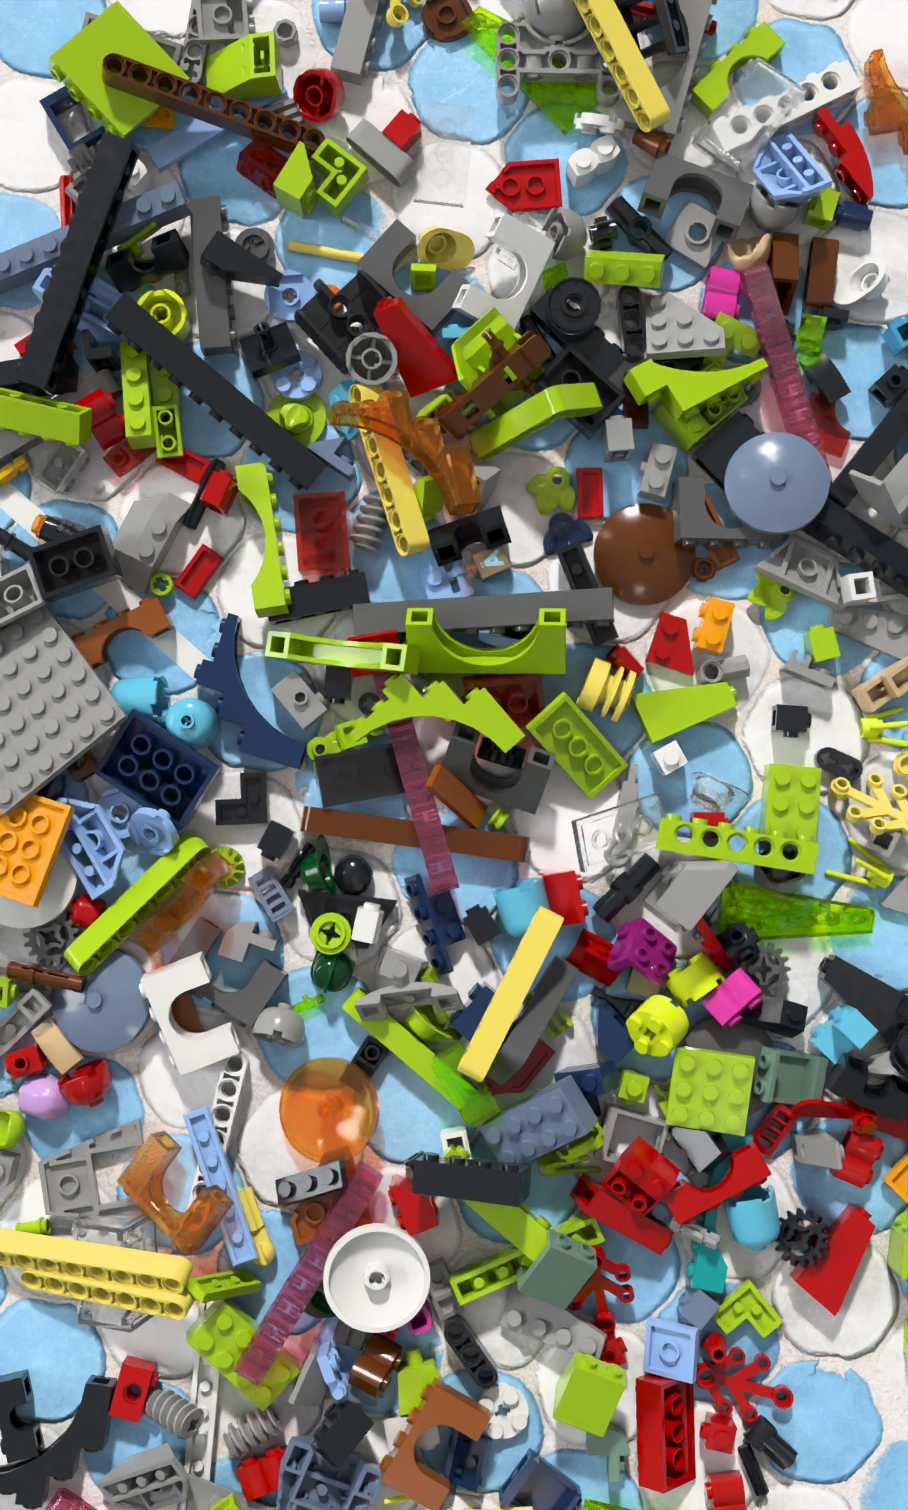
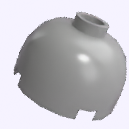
[748,183,802,232]
[542,207,588,261]
[346,332,398,385]
[753,847,806,898]
[252,1003,305,1048]

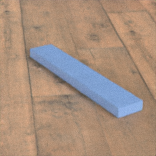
[145,84,288,173]
[183,1105,259,1267]

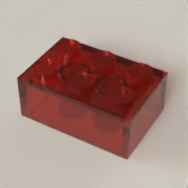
[293,490,352,576]
[461,674,545,728]

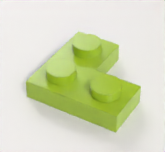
[703,311,766,366]
[712,1278,783,1339]

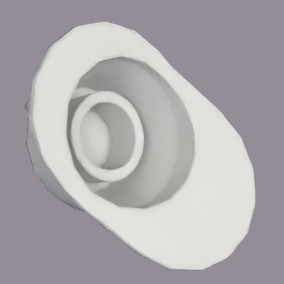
[833,256,890,305]

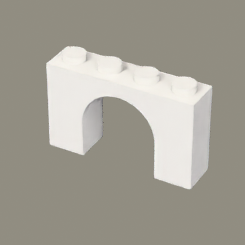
[452,212,556,332]
[139,951,241,1076]

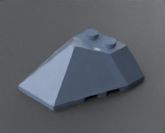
[276,1436,384,1510]

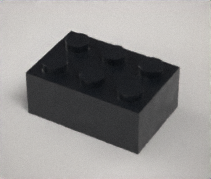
[535,344,626,440]
[26,524,124,602]

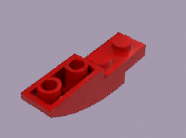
[812,107,873,206]

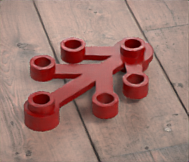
[567,1245,635,1334]
[695,1346,794,1423]

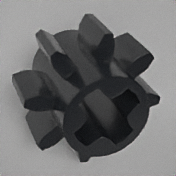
[589,216,618,250]

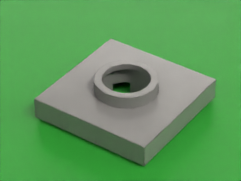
[664,199,722,270]

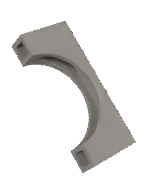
[615,0,717,140]

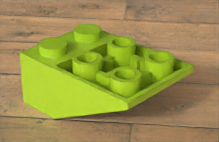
[206,31,282,100]
[653,360,749,454]

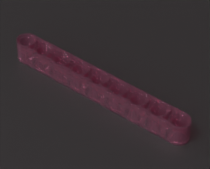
[740,263,832,484]
[372,672,460,895]
[234,1161,383,1386]

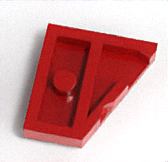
[645,612,694,676]
[695,917,733,973]

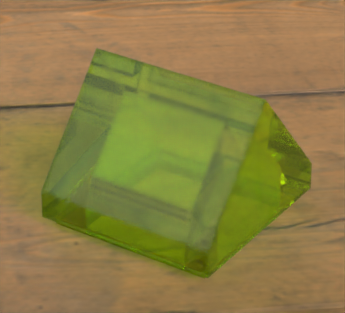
[541,262,569,292]

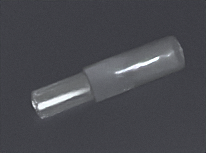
[341,215,383,242]

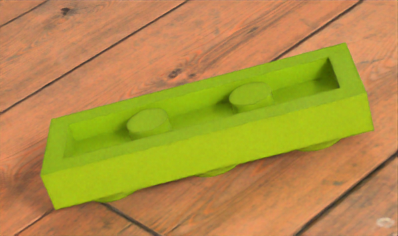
[185,1268,262,1303]

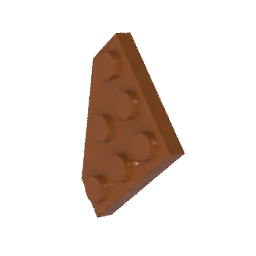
[290,1146,373,1246]

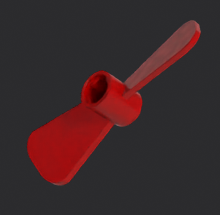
[791,1098,908,1142]

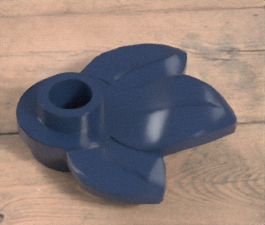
[543,512,593,555]

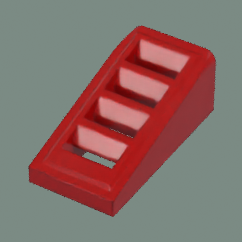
[752,1102,799,1158]

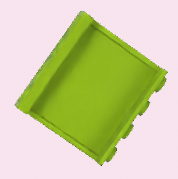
[49,1,190,138]

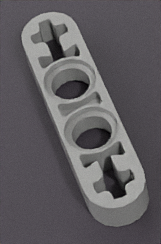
[180,0,209,85]

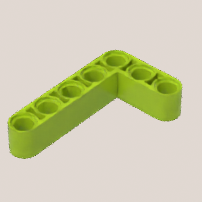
[469,383,603,460]

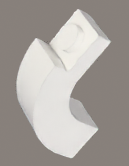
[839,571,906,607]

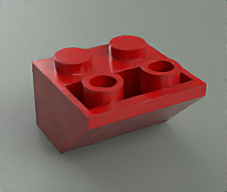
[541,869,589,926]
[601,1136,680,1218]
[388,1174,440,1236]

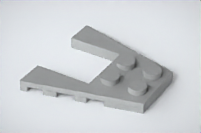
[38,1118,155,1223]

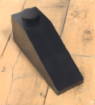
[200,231,283,287]
[739,996,808,1039]

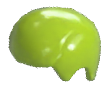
[0,1109,26,1150]

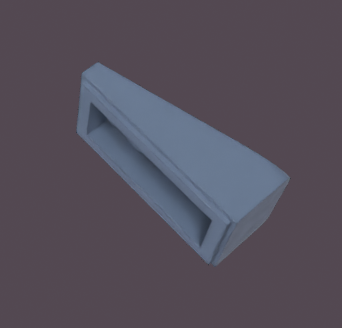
[248,865,296,923]

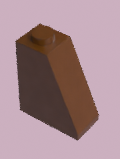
[763,232,799,316]

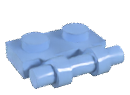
[419,560,475,599]
[317,1339,349,1400]

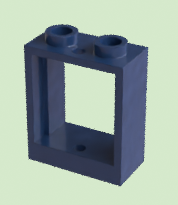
[39,86,106,151]

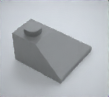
[288,1337,331,1406]

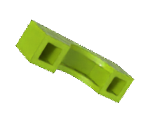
[690,21,786,122]
[119,341,156,449]

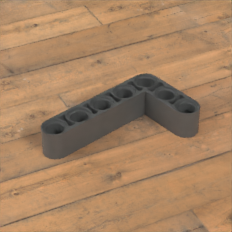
[486,954,578,1086]

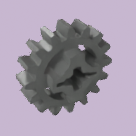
[23,912,81,966]
[733,940,791,996]

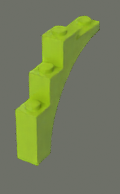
[349,674,526,753]

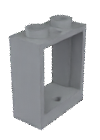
[593,1103,671,1163]

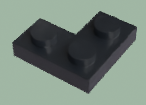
[215,772,269,826]

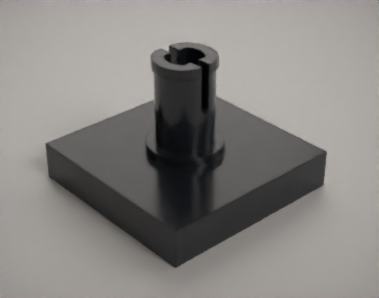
[239,322,302,379]

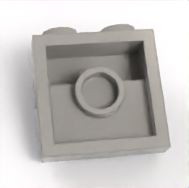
[196,0,254,47]

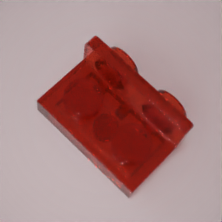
[236,140,288,199]

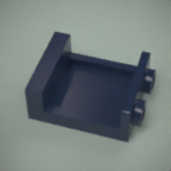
[499,1448,582,1510]

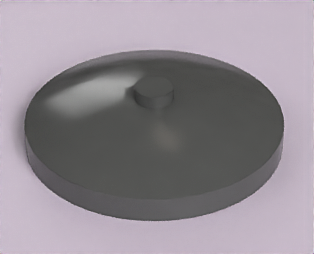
[680,1016,776,1117]

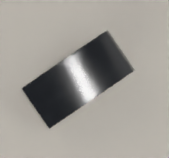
[799,350,851,406]
[340,1035,389,1093]

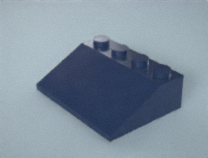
[93,708,220,831]

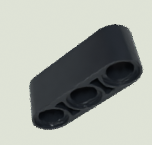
[616,285,647,364]
[444,1314,498,1389]

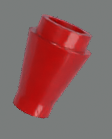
[605,644,644,679]
[701,1333,727,1363]

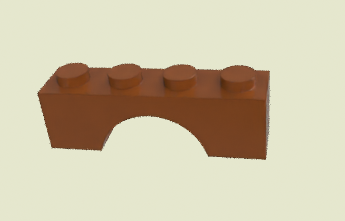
[71,597,175,669]

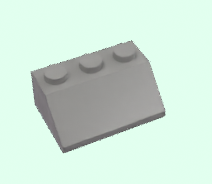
[0,563,48,627]

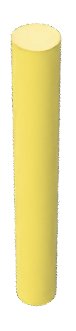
[288,240,364,263]

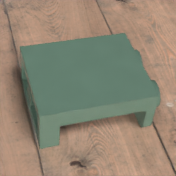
[753,1046,828,1105]
[517,1229,598,1310]

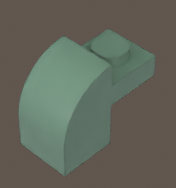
[586,1421,630,1483]

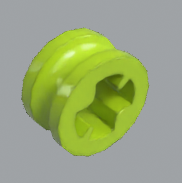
[150,573,175,597]
[487,805,511,831]

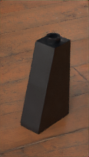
[818,954,908,1046]

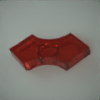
[802,392,851,458]

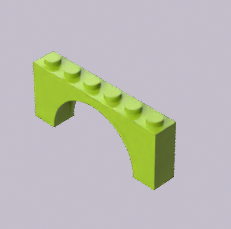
[405,608,566,674]

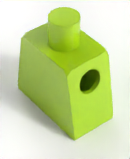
[397,1346,444,1416]

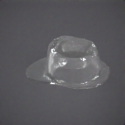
[690,772,749,812]

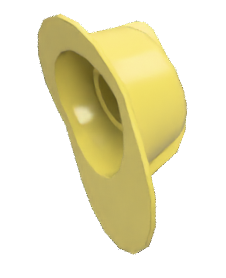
[417,226,475,271]

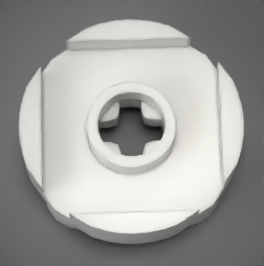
[573,112,625,139]
[478,1382,529,1439]

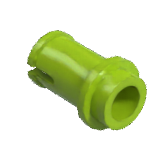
[15,1217,51,1235]

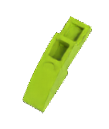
[148,358,184,459]

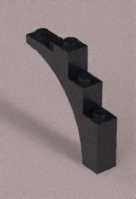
[0,1375,117,1509]

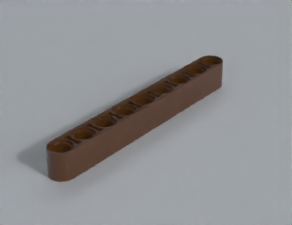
[102,53,325,161]
[300,806,530,863]

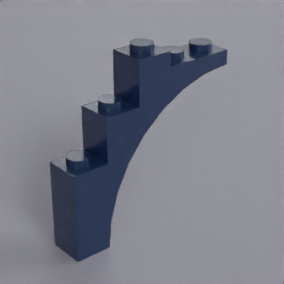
[194,613,307,770]

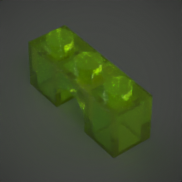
[431,1040,501,1128]

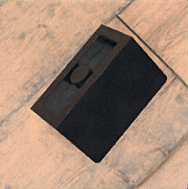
[83,329,121,373]

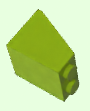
[553,1351,626,1438]

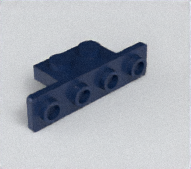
[404,874,467,975]
[439,1429,492,1510]

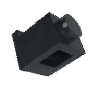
[868,364,908,408]

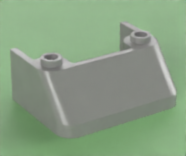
[849,452,908,530]
[643,860,738,932]

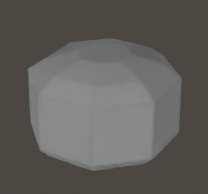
[273,19,299,48]

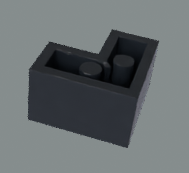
[310,1401,374,1468]

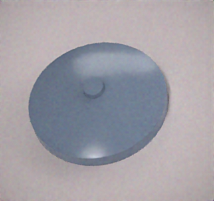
[724,432,830,535]
[51,949,151,1052]

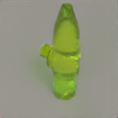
[293,994,325,1013]

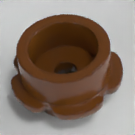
[691,557,716,582]

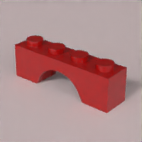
[664,1141,772,1225]

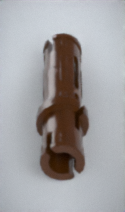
[6,961,87,993]

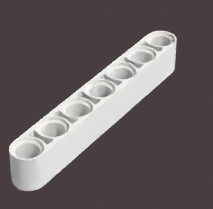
[185,1050,250,1231]

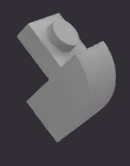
[218,920,279,963]

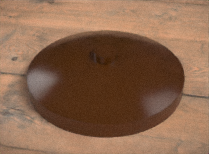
[593,503,696,606]

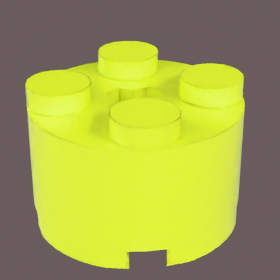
[137,289,192,342]
[666,951,726,1009]
[626,995,689,1057]

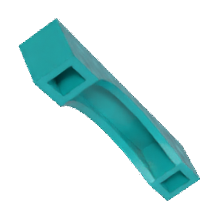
[685,1132,753,1294]

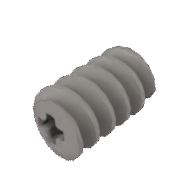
[349,495,388,553]
[145,1389,204,1440]
[223,1405,283,1458]

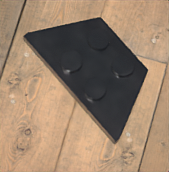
[298,889,397,949]

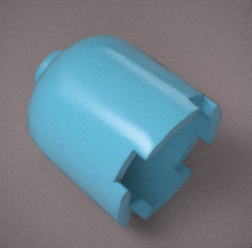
[110,676,171,727]
[165,698,221,750]
[492,877,550,938]
[723,1185,780,1251]

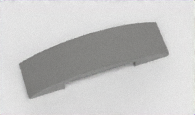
[354,982,464,1021]
[0,987,53,1058]

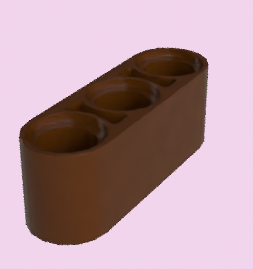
[802,237,839,310]

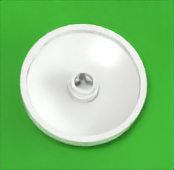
[0,847,79,929]
[323,1223,430,1333]

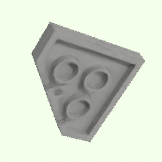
[645,294,725,360]

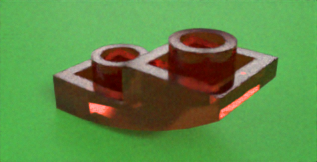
[103,440,157,478]

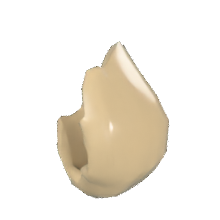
[727,233,772,274]

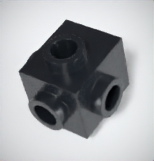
[716,921,761,967]

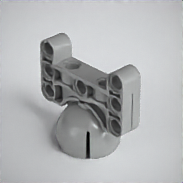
[495,0,621,107]

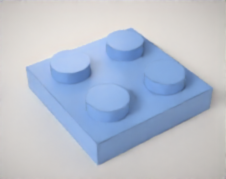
[643,1317,700,1384]

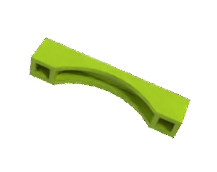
[235,461,292,618]
[265,631,421,675]

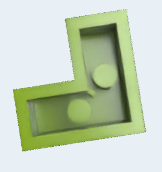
[311,137,369,218]

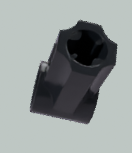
[743,1414,798,1470]

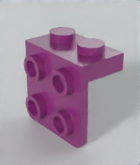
[607,917,677,988]

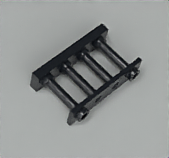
[614,0,690,60]

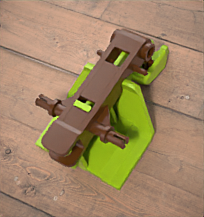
[411,306,551,441]

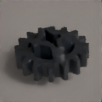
[775,1208,832,1268]

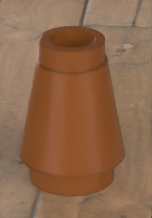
[632,128,672,159]

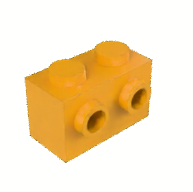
[691,597,735,657]

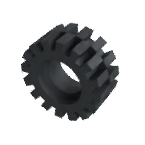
[477,737,527,770]

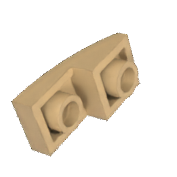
[31,1016,84,1075]

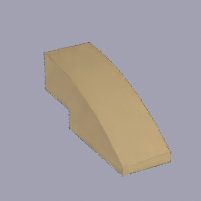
[851,656,908,712]

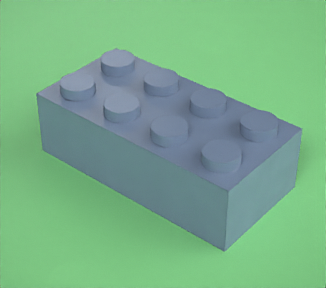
[479,1075,599,1164]

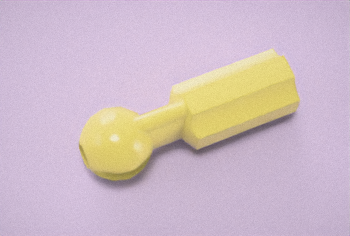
[237,1186,276,1266]

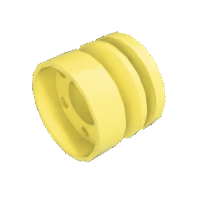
[576,656,637,723]

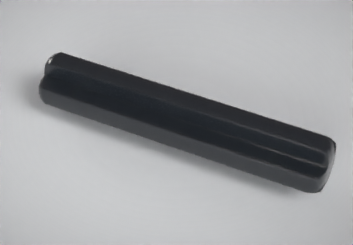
[183,458,226,530]

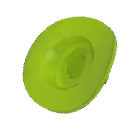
[266,393,327,448]

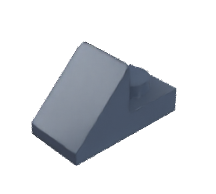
[307,437,356,481]

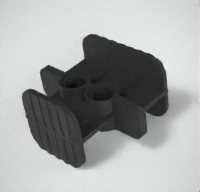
[294,270,387,375]

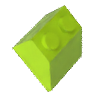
[273,141,318,219]
[887,1212,908,1281]

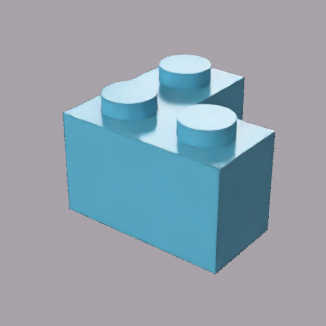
[808,1003,878,1065]

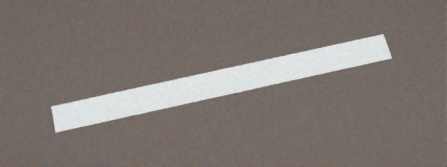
[0,482,217,696]

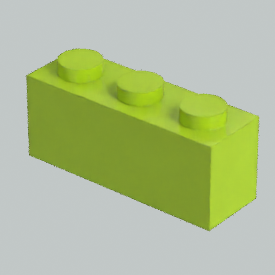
[584,250,665,288]

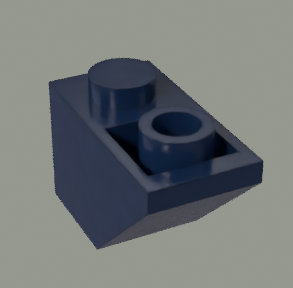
[595,1003,634,1065]

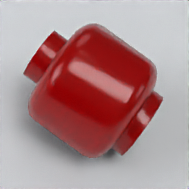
[68,894,108,929]

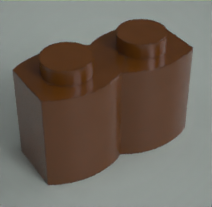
[348,1333,404,1398]

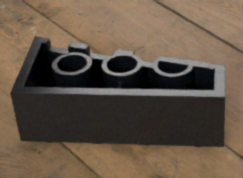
[412,1152,532,1207]

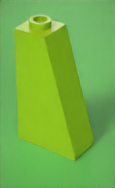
[630,682,738,744]

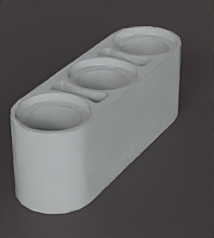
[346,119,417,187]

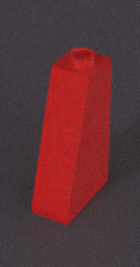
[373,296,458,398]
[569,1173,674,1255]
[789,1203,876,1316]

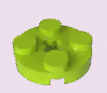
[554,1122,604,1164]

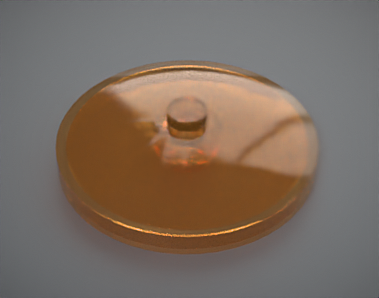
[279,1057,380,1164]

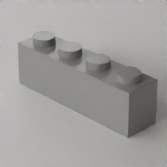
[330,0,388,86]

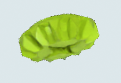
[203,847,245,888]
[310,913,352,955]

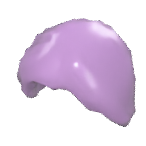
[17,1073,70,1120]

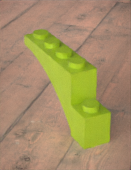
[623,358,768,421]

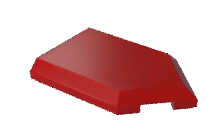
[485,158,563,213]
[485,1019,555,1096]

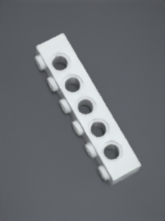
[708,59,862,163]

